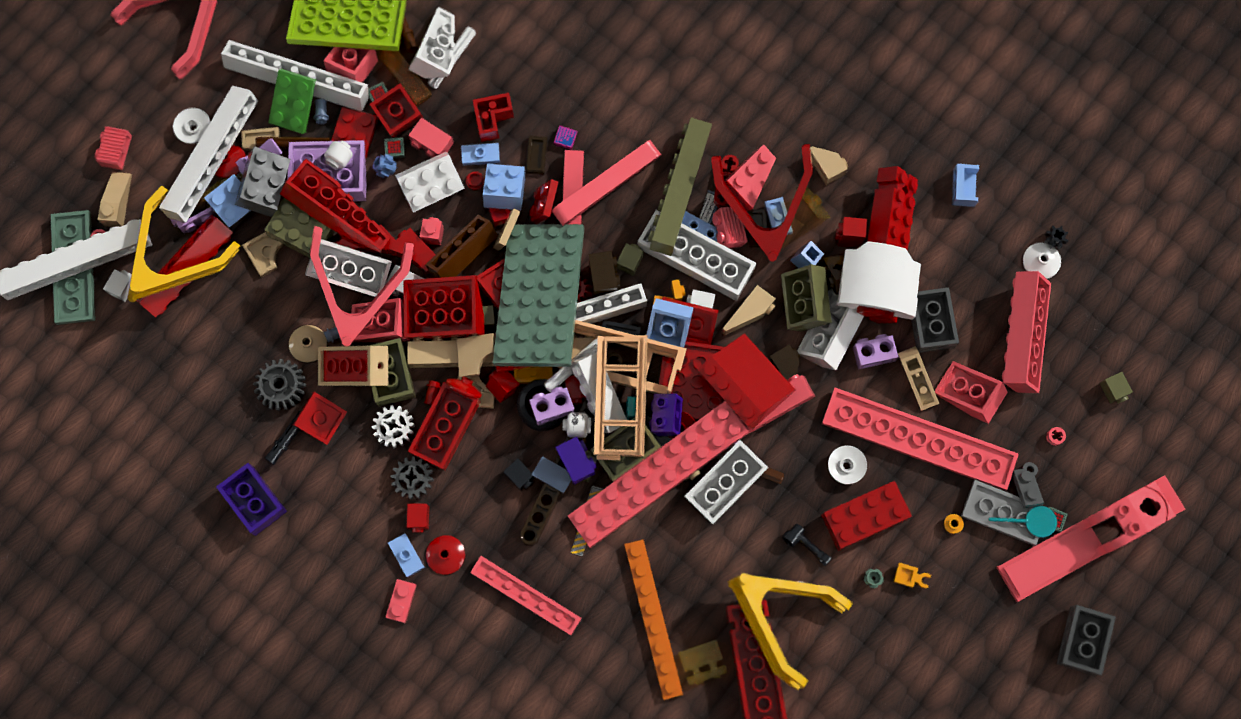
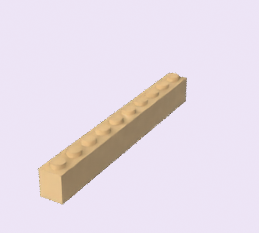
[408,335,595,368]

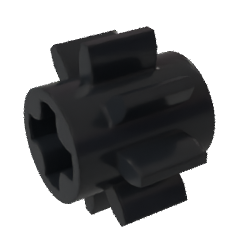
[1044,225,1068,249]

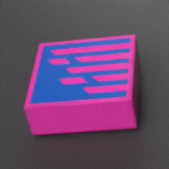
[554,126,577,150]

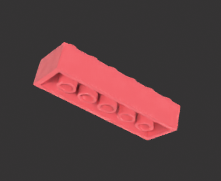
[1002,271,1051,393]

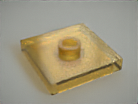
[796,187,830,221]

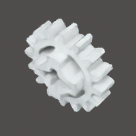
[372,405,415,448]

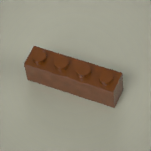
[425,215,498,278]

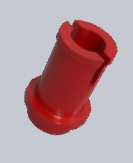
[424,381,441,405]

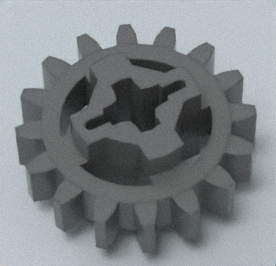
[391,457,434,500]

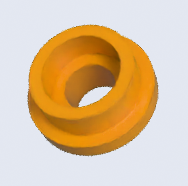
[944,514,964,534]

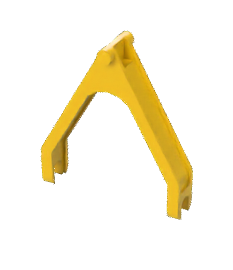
[128,186,241,302]
[728,573,852,690]

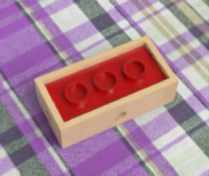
[318,346,388,386]

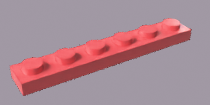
[470,556,582,635]

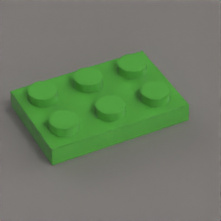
[268,69,316,134]

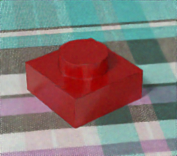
[489,208,510,226]

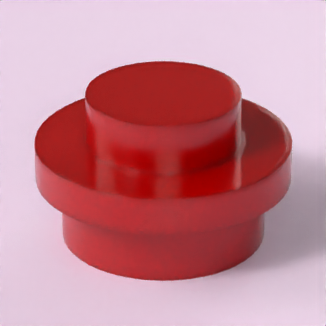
[466,172,485,190]

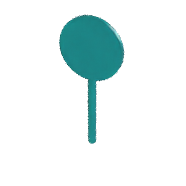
[988,506,1057,537]

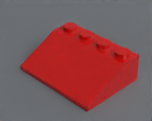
[403,275,485,340]
[697,333,796,429]

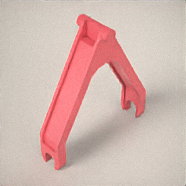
[111,0,217,79]
[310,226,414,346]

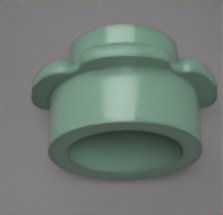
[864,569,884,588]

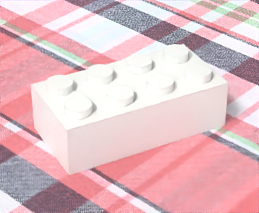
[305,239,392,297]
[685,440,768,524]

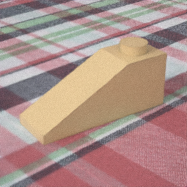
[98,172,132,227]
[722,285,776,336]
[898,346,939,411]

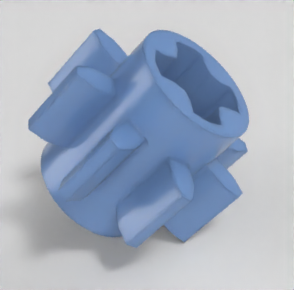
[373,154,396,178]

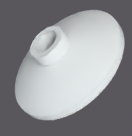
[173,108,211,144]
[1023,243,1061,279]
[828,446,867,484]

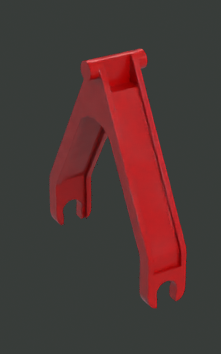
[711,144,813,262]

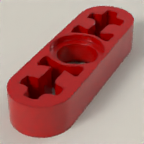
[714,155,739,208]

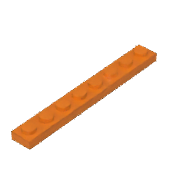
[624,540,683,700]

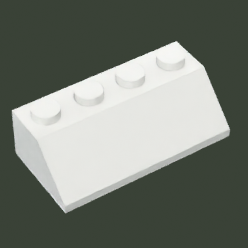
[797,288,864,370]

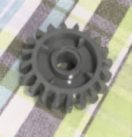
[253,359,306,411]

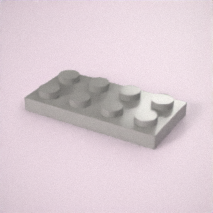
[961,480,1039,546]

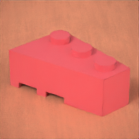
[725,144,776,212]

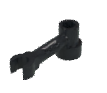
[782,523,832,566]

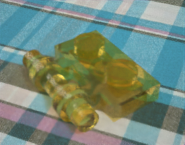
[678,640,727,685]

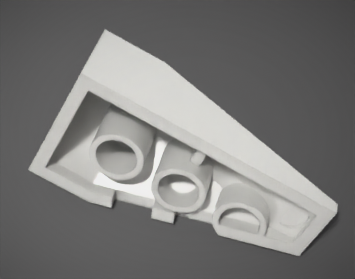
[408,7,455,78]

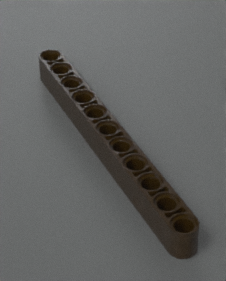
[520,353,622,546]

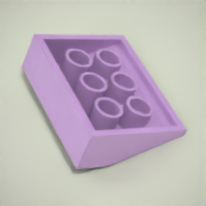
[287,140,366,201]

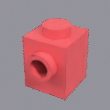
[420,217,444,246]

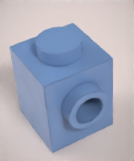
[790,241,824,268]

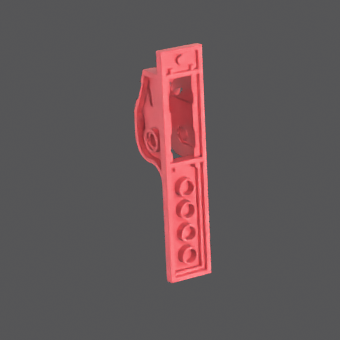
[996,475,1185,602]

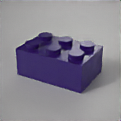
[216,463,287,536]

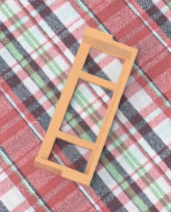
[558,320,686,394]
[594,335,648,460]

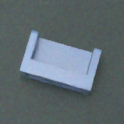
[952,164,979,207]

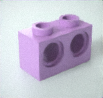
[853,334,898,370]
[530,387,575,425]

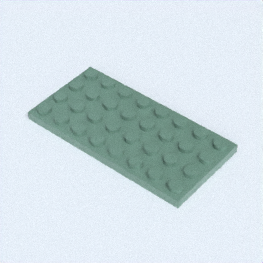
[493,224,584,367]

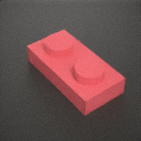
[386,579,417,623]

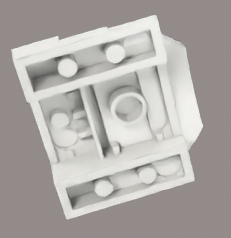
[837,241,921,320]

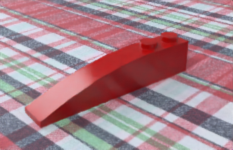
[280,159,390,252]

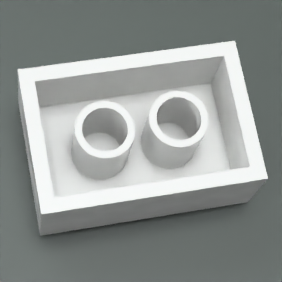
[395,152,465,212]

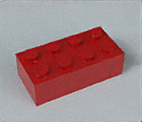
[408,382,481,471]
[821,481,912,551]

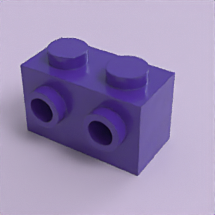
[649,393,683,436]
[556,437,597,485]

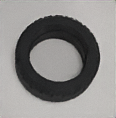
[517,379,566,431]

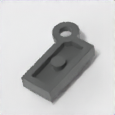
[1012,462,1044,509]

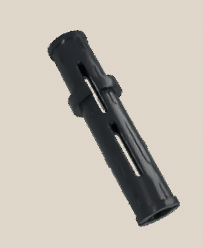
[265,411,301,465]

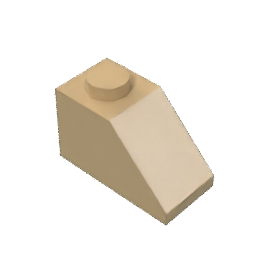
[810,146,848,185]

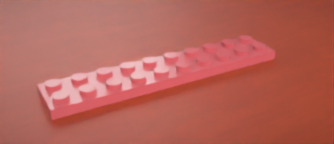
[822,388,1019,491]
[568,401,749,548]

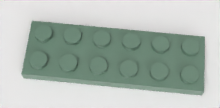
[51,210,95,325]

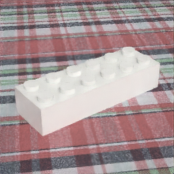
[637,210,756,301]

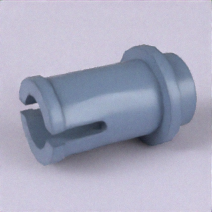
[314,99,329,124]
[324,327,340,343]

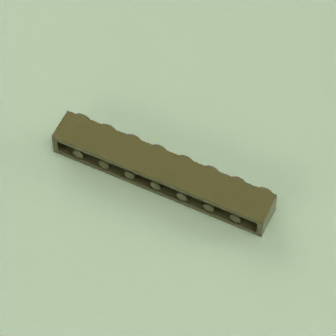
[648,117,712,256]

